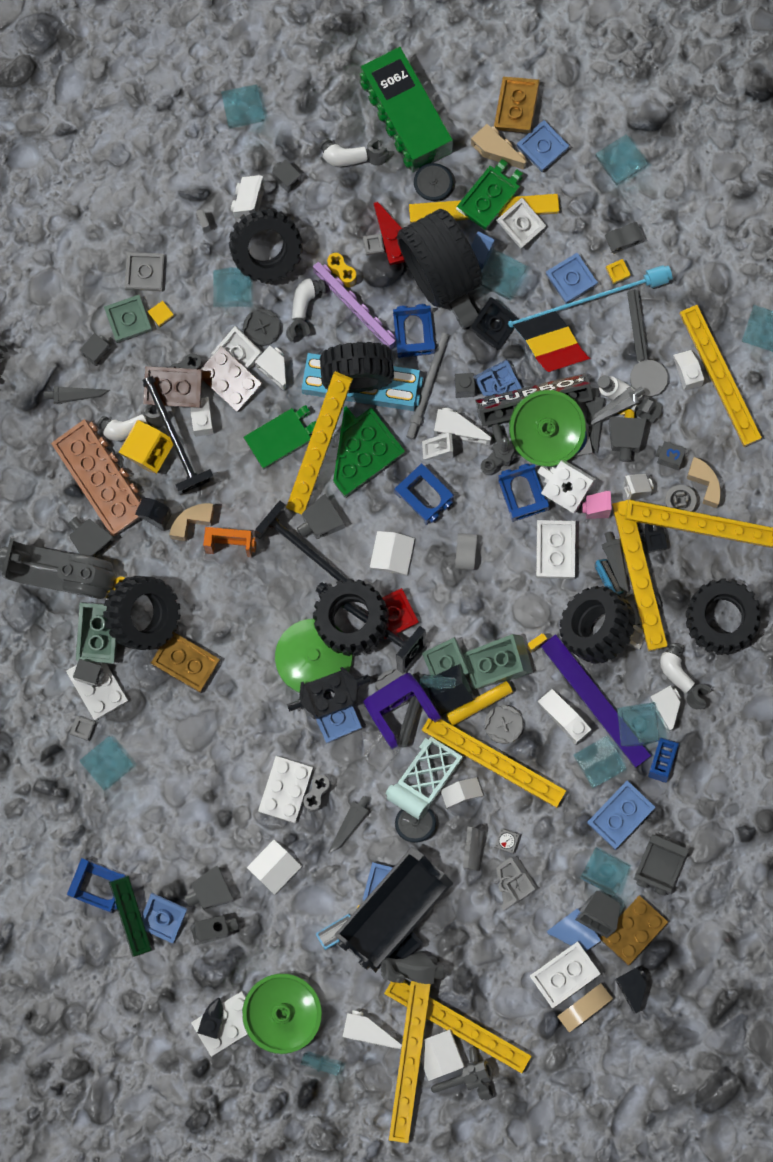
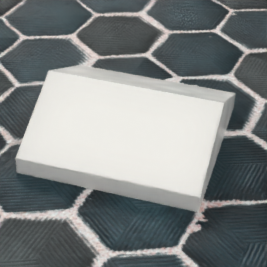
[496,198,546,249]
[211,326,262,370]
[370,531,415,576]
[247,840,302,895]
[420,1029,465,1081]

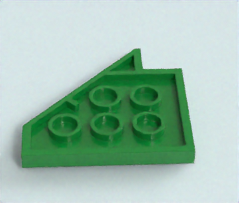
[333,406,405,498]

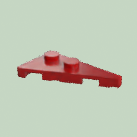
[373,202,405,266]

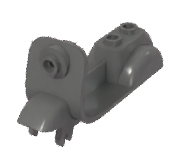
[0,537,115,599]

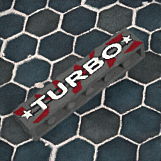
[475,373,593,427]

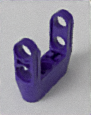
[363,672,441,750]

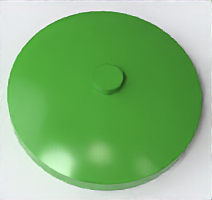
[509,390,586,466]
[275,619,352,694]
[242,974,322,1054]

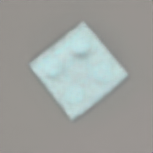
[221,84,265,128]
[595,134,648,186]
[481,249,527,300]
[79,736,134,791]

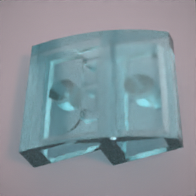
[742,305,773,352]

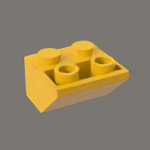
[118,420,173,474]

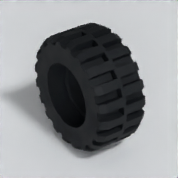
[229,207,303,283]
[320,342,394,393]
[103,576,181,650]
[686,578,762,655]
[313,579,389,656]
[559,586,635,664]

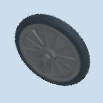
[414,163,453,201]
[395,809,436,843]

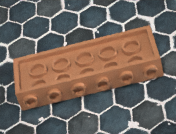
[51,419,141,537]

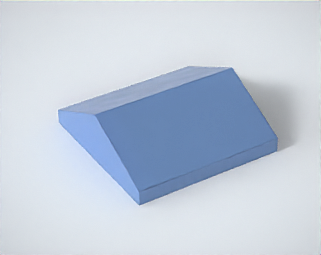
[142,893,187,943]

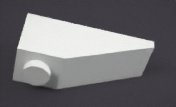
[434,408,491,445]
[537,689,592,745]
[343,1010,402,1050]

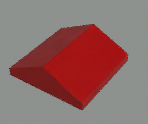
[382,588,419,639]

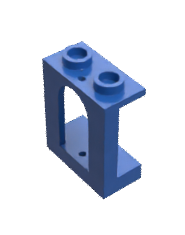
[393,304,435,358]
[394,463,454,525]
[498,463,549,522]
[67,858,126,913]

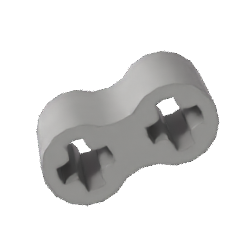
[455,533,477,570]
[303,775,330,812]

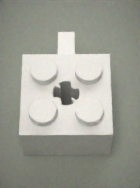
[537,460,596,513]

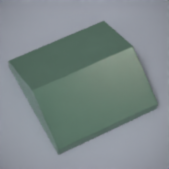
[422,637,470,677]

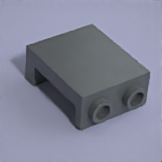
[633,834,689,896]

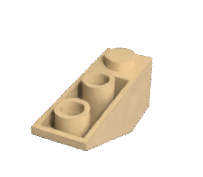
[471,124,526,170]

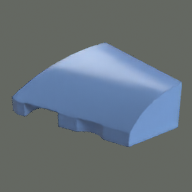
[474,359,521,396]
[547,908,601,952]

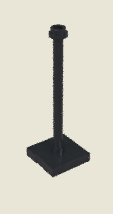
[142,376,214,495]
[254,500,347,583]
[316,582,426,674]

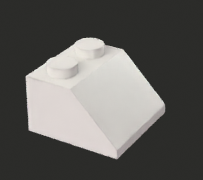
[231,175,265,220]

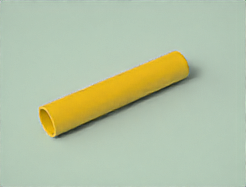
[446,681,513,726]

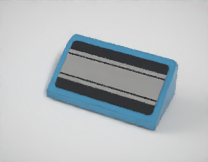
[594,559,624,595]
[316,914,350,951]

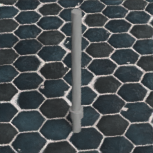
[406,333,449,439]

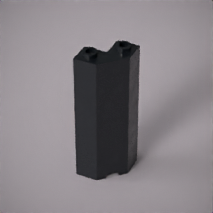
[334,847,454,973]

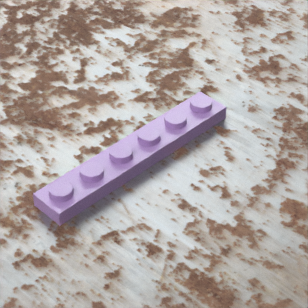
[313,262,395,350]

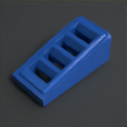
[648,738,679,783]

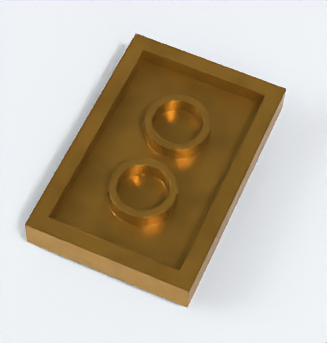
[494,76,540,133]
[151,632,220,693]
[600,895,668,966]

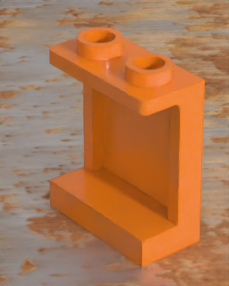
[203,527,256,557]

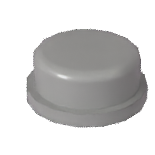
[665,485,696,512]

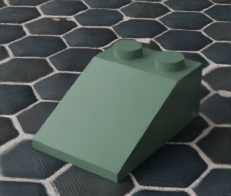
[76,602,117,663]
[463,634,533,690]

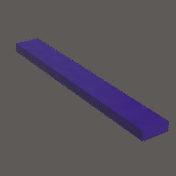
[540,634,651,768]

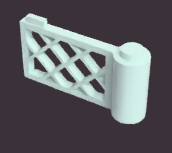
[386,737,463,820]

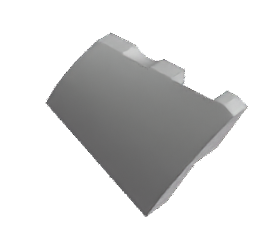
[463,827,484,871]
[496,856,538,910]

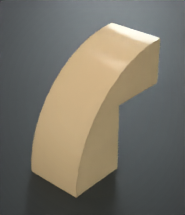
[686,457,720,508]
[169,503,214,541]
[557,983,613,1032]

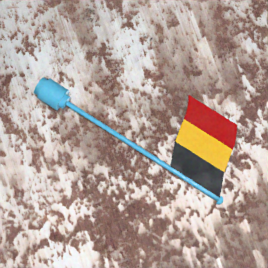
[508,265,673,373]

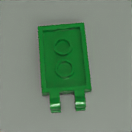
[456,159,523,230]
[244,405,316,470]

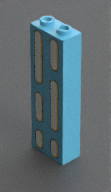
[302,353,423,411]

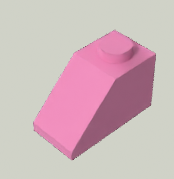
[582,491,611,519]

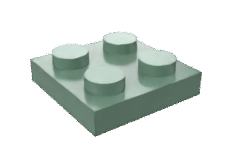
[104,295,152,343]

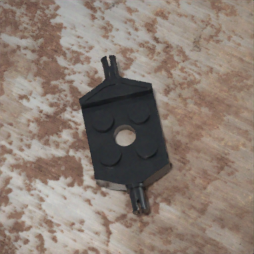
[287,667,370,719]

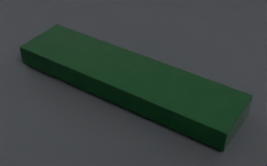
[109,876,152,957]

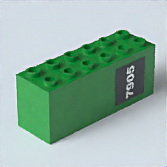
[359,47,453,173]

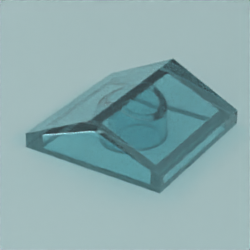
[213,267,251,307]
[617,702,660,747]
[573,736,626,789]
[580,847,630,897]

